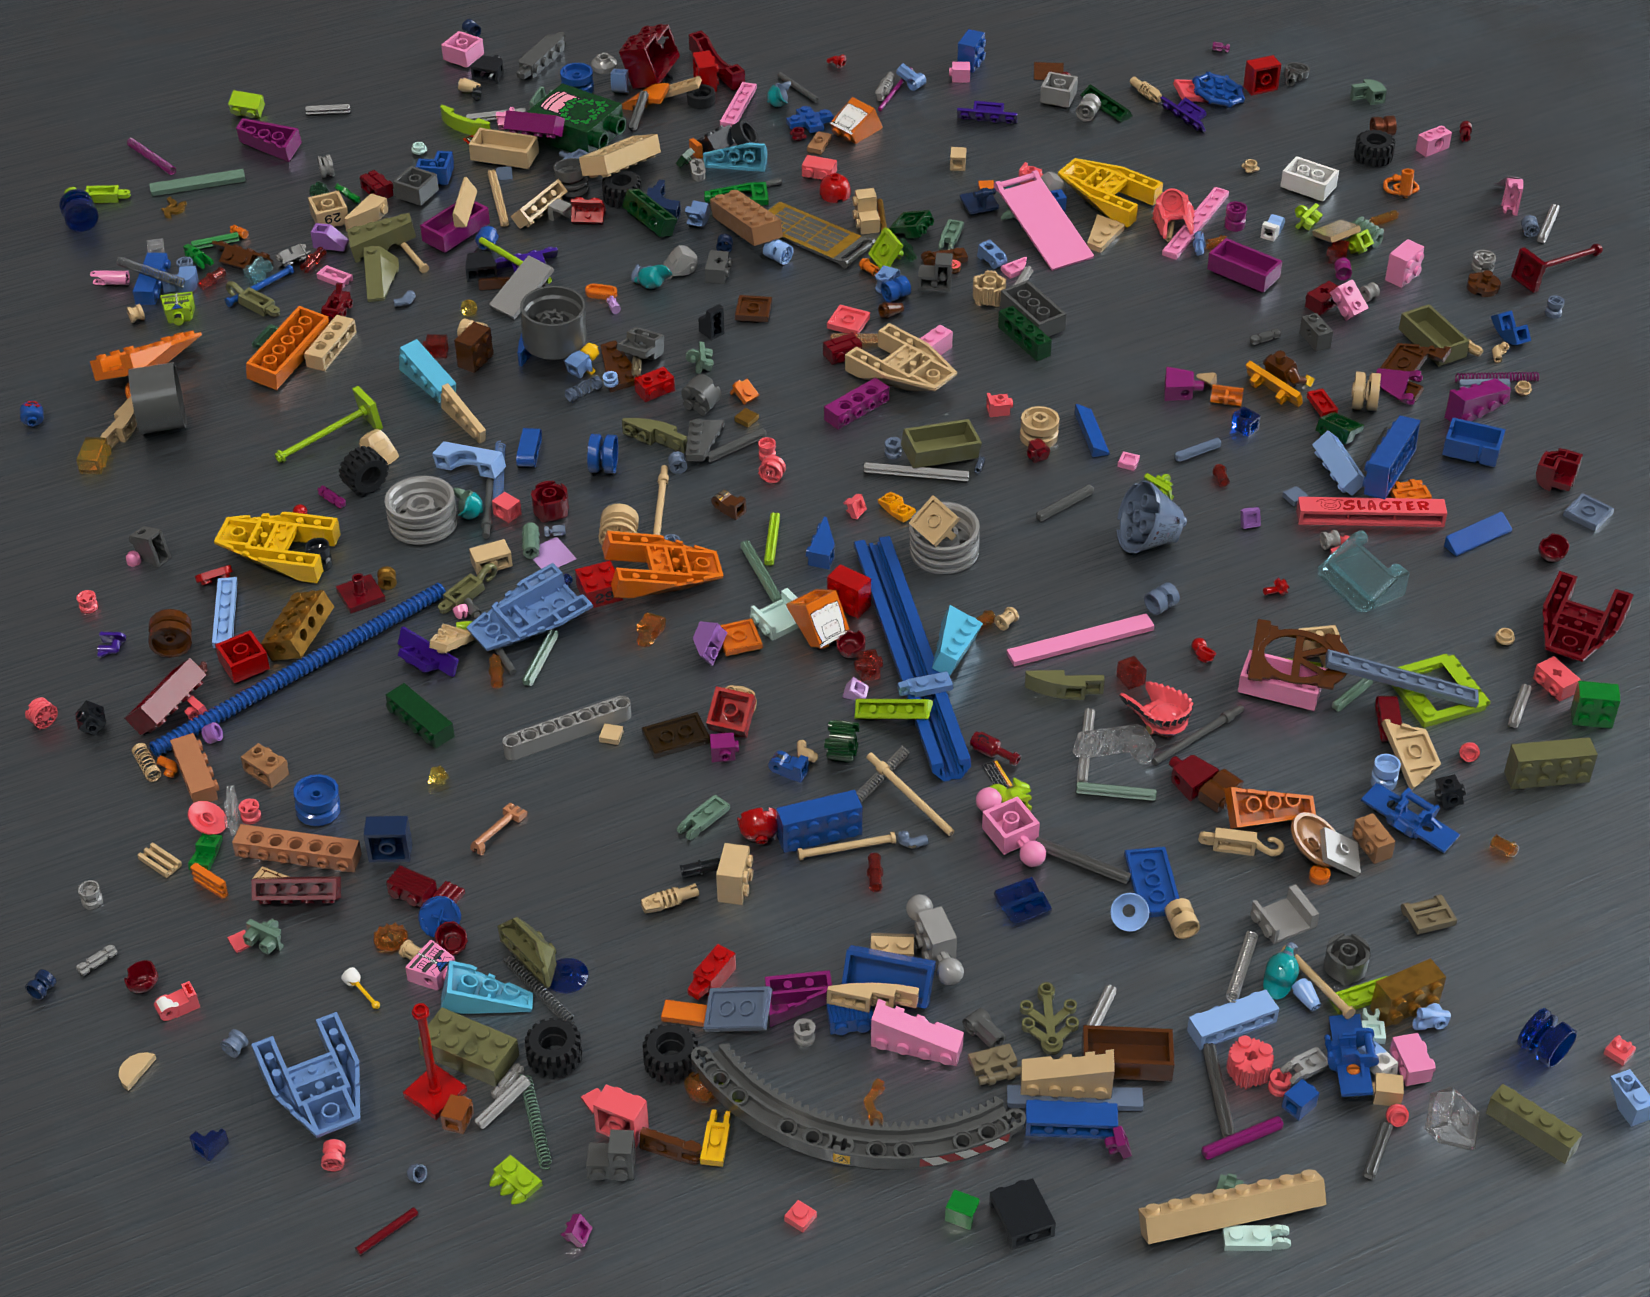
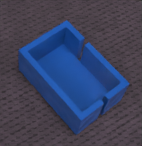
[1442,418,1506,467]

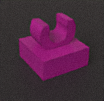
[1104,1125,1132,1159]
[561,1213,593,1248]

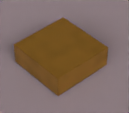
[734,408,759,428]

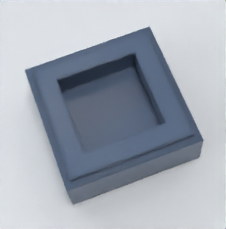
[1282,486,1308,507]

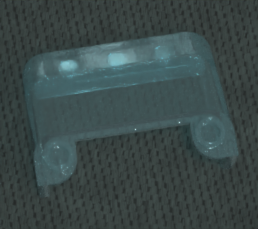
[1318,530,1410,612]

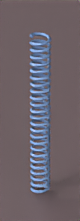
[493,441,506,500]

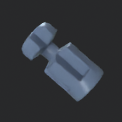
[544,524,566,537]

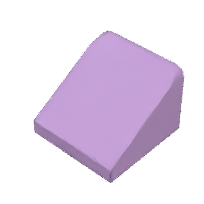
[842,677,869,700]

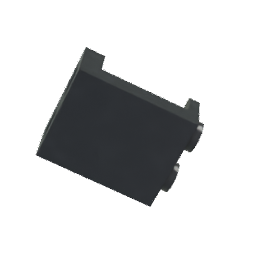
[989,1178,1056,1251]

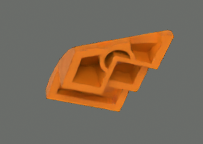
[622,83,670,111]

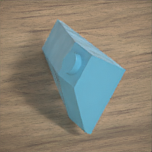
[703,143,767,172]

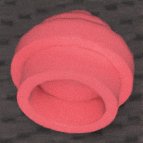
[1459,742,1480,762]
[1386,1104,1409,1127]

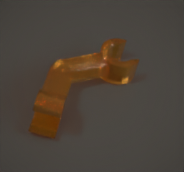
[863,1078,885,1126]

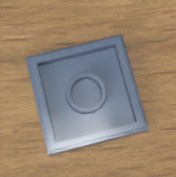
[1563,493,1614,531]

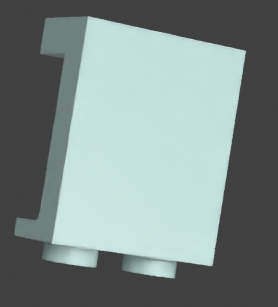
[750,588,799,641]

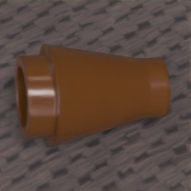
[878,302,904,319]

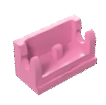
[1501,178,1523,216]

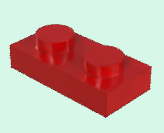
[1307,388,1338,417]

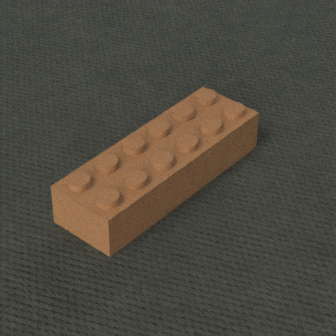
[710,190,783,246]

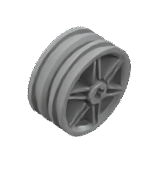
[384,476,458,545]
[909,502,980,574]

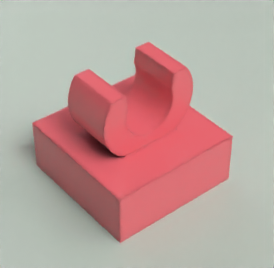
[843,494,867,519]
[184,695,208,721]
[1603,1035,1636,1066]

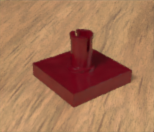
[336,573,386,614]

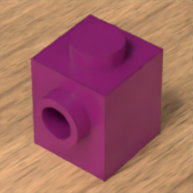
[710,733,739,762]

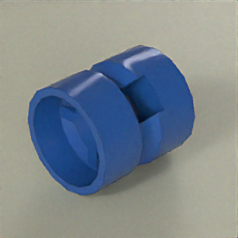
[880,275,911,302]

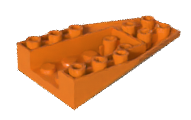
[90,330,202,381]

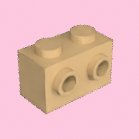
[469,539,513,575]

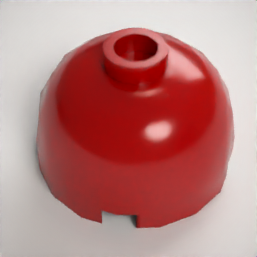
[819,173,851,203]
[737,808,778,845]

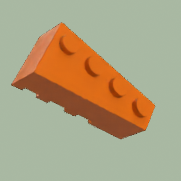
[1224,787,1316,829]

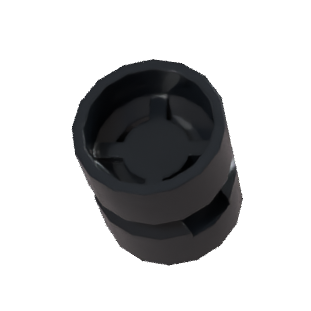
[305,538,333,572]

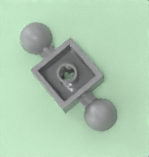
[906,894,964,986]

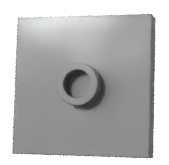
[1320,827,1361,877]

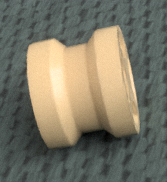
[126,304,145,323]

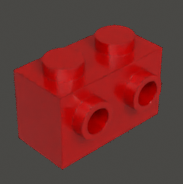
[634,367,675,402]

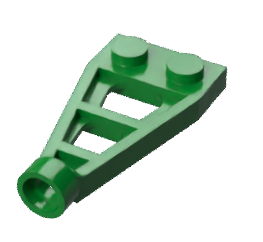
[704,182,769,206]

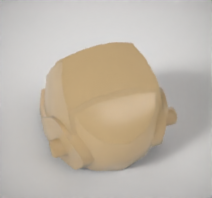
[359,429,399,465]

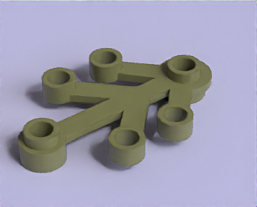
[1020,982,1079,1055]

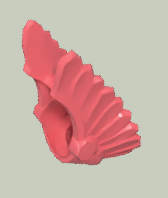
[1152,188,1195,239]

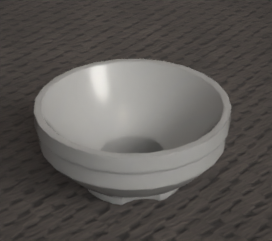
[591,53,618,74]

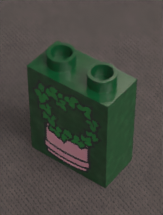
[527,83,626,153]

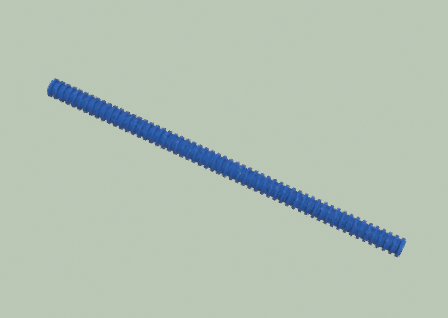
[149,583,446,757]

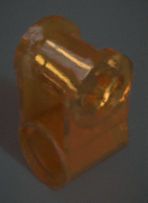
[636,612,666,647]

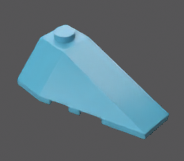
[440,960,533,1014]

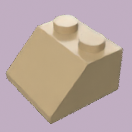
[871,933,914,957]

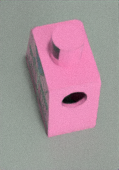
[405,940,455,990]

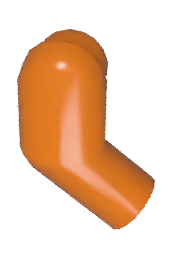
[157,755,178,778]

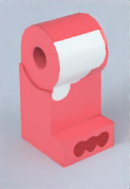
[154,981,200,1021]

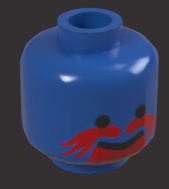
[20,401,44,427]

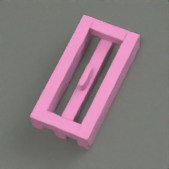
[316,265,353,288]

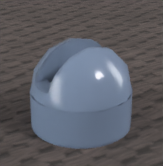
[407,1164,427,1183]

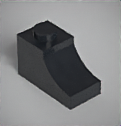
[698,304,724,341]

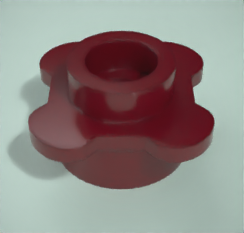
[790,127,807,141]

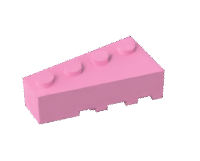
[871,999,964,1066]

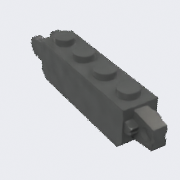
[516,31,566,79]

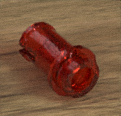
[1213,464,1230,487]

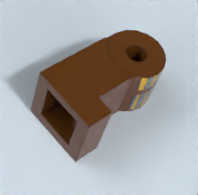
[711,490,747,520]

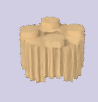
[973,270,1006,307]

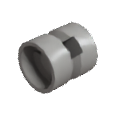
[1076,93,1101,121]

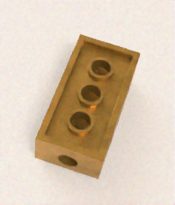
[261,590,334,661]

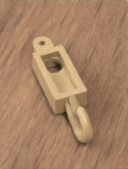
[1198,827,1285,857]

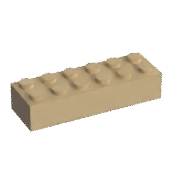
[579,134,661,178]

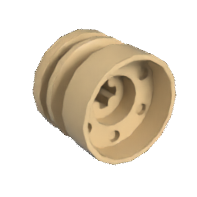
[598,504,639,545]

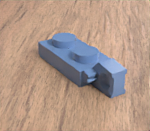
[897,671,953,698]

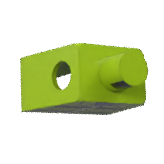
[160,291,195,326]

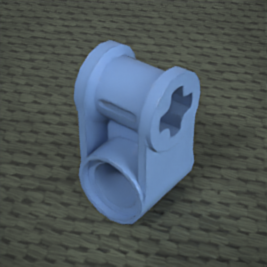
[875,266,900,294]

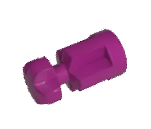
[1212,42,1230,53]

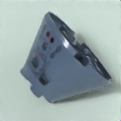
[1117,480,1187,553]

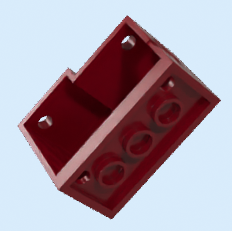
[619,24,680,89]

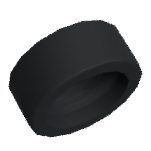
[687,84,715,109]
[731,119,758,145]

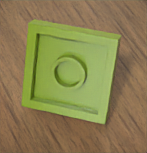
[868,227,903,269]

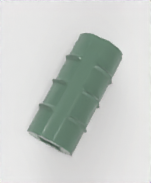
[522,522,540,559]

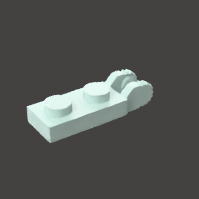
[1222,1224,1291,1251]

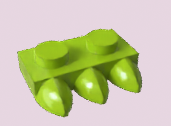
[489,1155,543,1205]

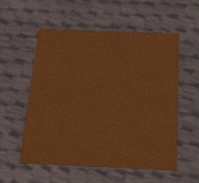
[1034,62,1064,80]

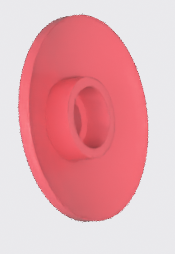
[188,801,228,835]

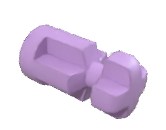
[606,296,621,314]

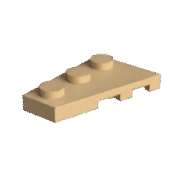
[429,624,475,653]

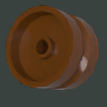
[148,609,192,658]

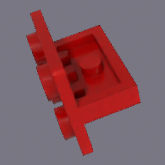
[570,197,606,225]

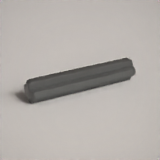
[628,91,649,131]
[1363,1121,1393,1180]

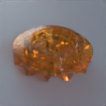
[373,922,408,952]

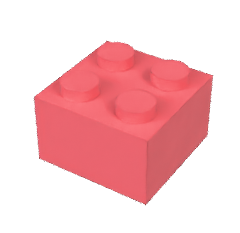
[593,1084,649,1147]

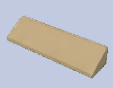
[453,177,477,227]

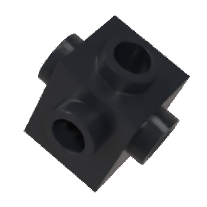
[75,700,106,735]
[1434,774,1466,809]

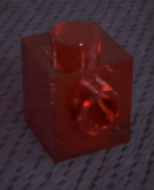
[1326,240,1350,264]
[423,334,449,358]
[1116,656,1147,690]

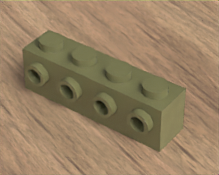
[1486,1084,1583,1164]

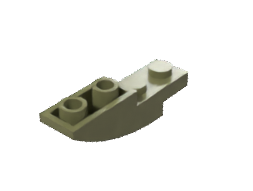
[622,418,687,453]
[1025,670,1105,700]

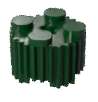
[824,720,860,762]

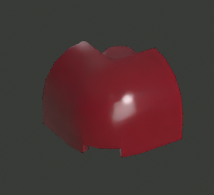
[1536,448,1583,491]

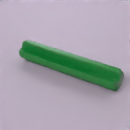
[191,232,239,249]

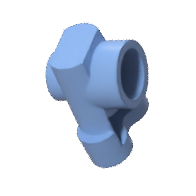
[1412,1003,1451,1030]

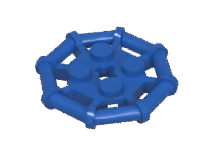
[1192,72,1245,108]

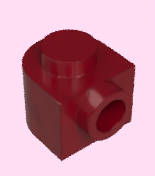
[1027,439,1050,463]

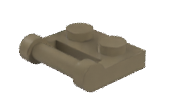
[1401,894,1457,935]

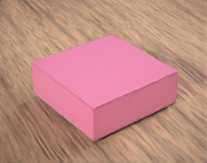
[1117,452,1140,471]

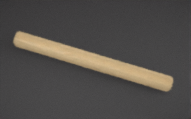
[488,169,509,227]

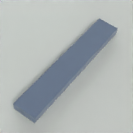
[1007,1085,1144,1111]

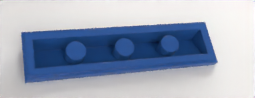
[1074,404,1110,457]
[1444,512,1512,557]

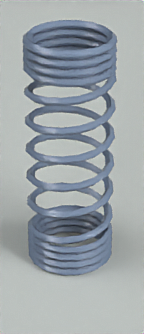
[565,375,603,402]

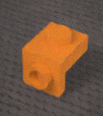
[730,379,759,405]

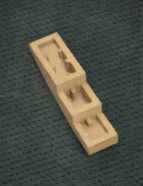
[827,983,919,1012]

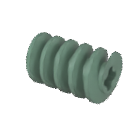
[1352,216,1384,248]

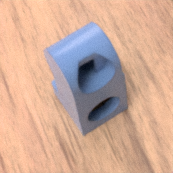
[977,239,1007,269]

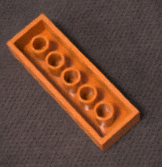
[246,306,329,390]

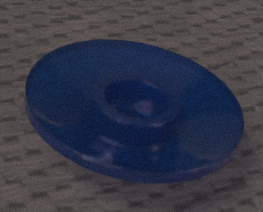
[549,958,589,994]

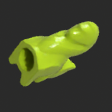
[989,778,1032,811]

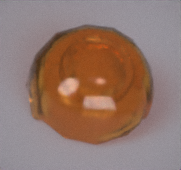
[684,1071,715,1104]

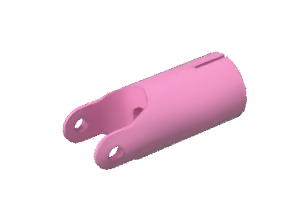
[90,270,130,285]

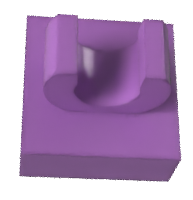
[1241,507,1261,529]

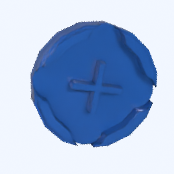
[418,896,461,937]

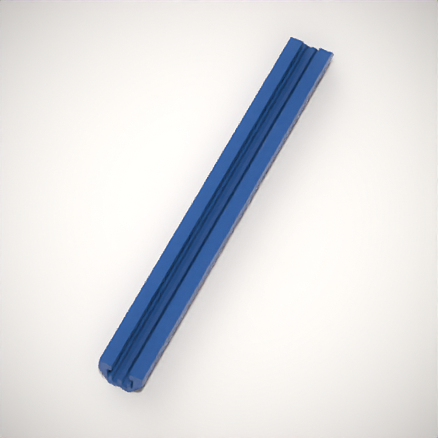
[853,536,971,782]

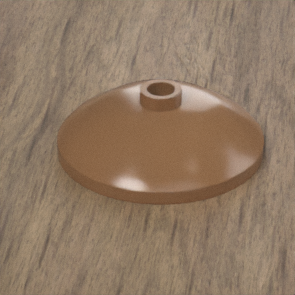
[1291,812,1336,867]

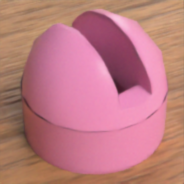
[126,550,142,567]
[452,604,469,620]

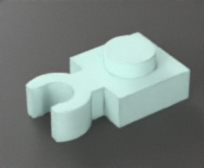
[1361,1008,1386,1044]

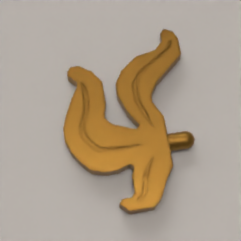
[161,196,187,218]

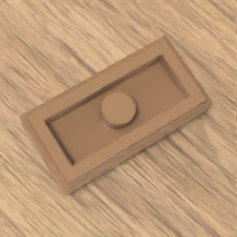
[807,131,832,155]

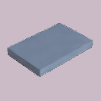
[703,986,772,1032]

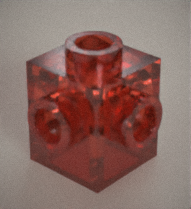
[854,649,883,682]

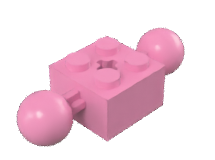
[976,787,1046,867]

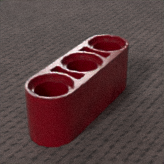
[1375,696,1402,742]

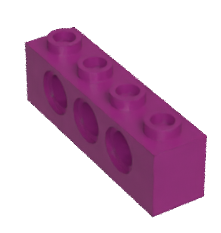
[824,377,889,429]

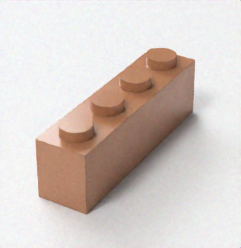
[170,733,220,803]

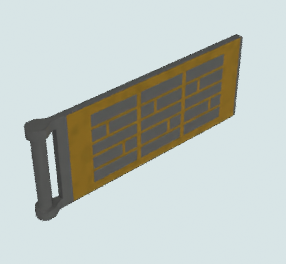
[767,201,876,269]

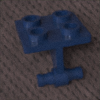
[960,188,999,214]

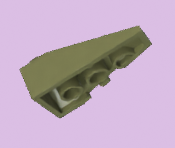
[364,246,399,302]

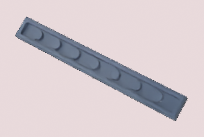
[1325,649,1479,708]

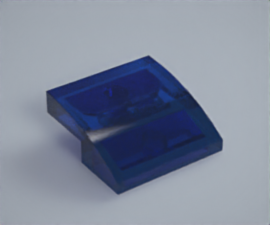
[994,877,1052,924]

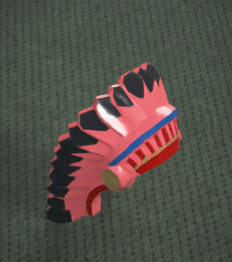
[1119,681,1194,738]

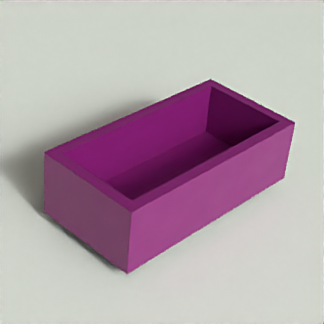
[420,201,490,252]
[1207,238,1283,293]

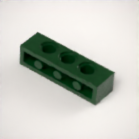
[622,189,677,238]
[998,305,1052,362]

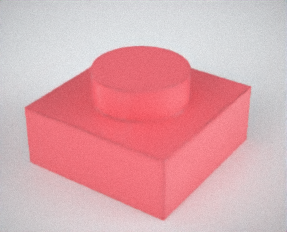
[784,1200,817,1233]

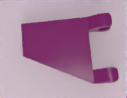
[1376,368,1423,405]

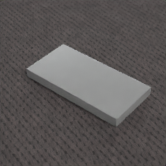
[489,255,554,320]

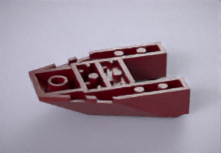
[1543,571,1634,662]

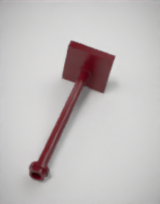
[1511,244,1603,293]

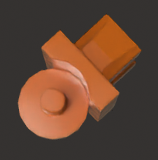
[1210,384,1244,406]

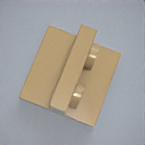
[909,495,960,547]

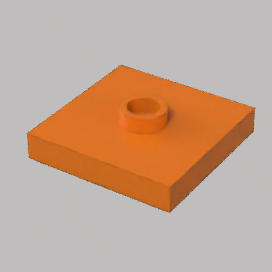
[720,618,763,656]

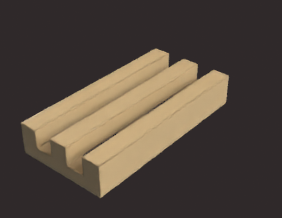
[137,842,182,878]

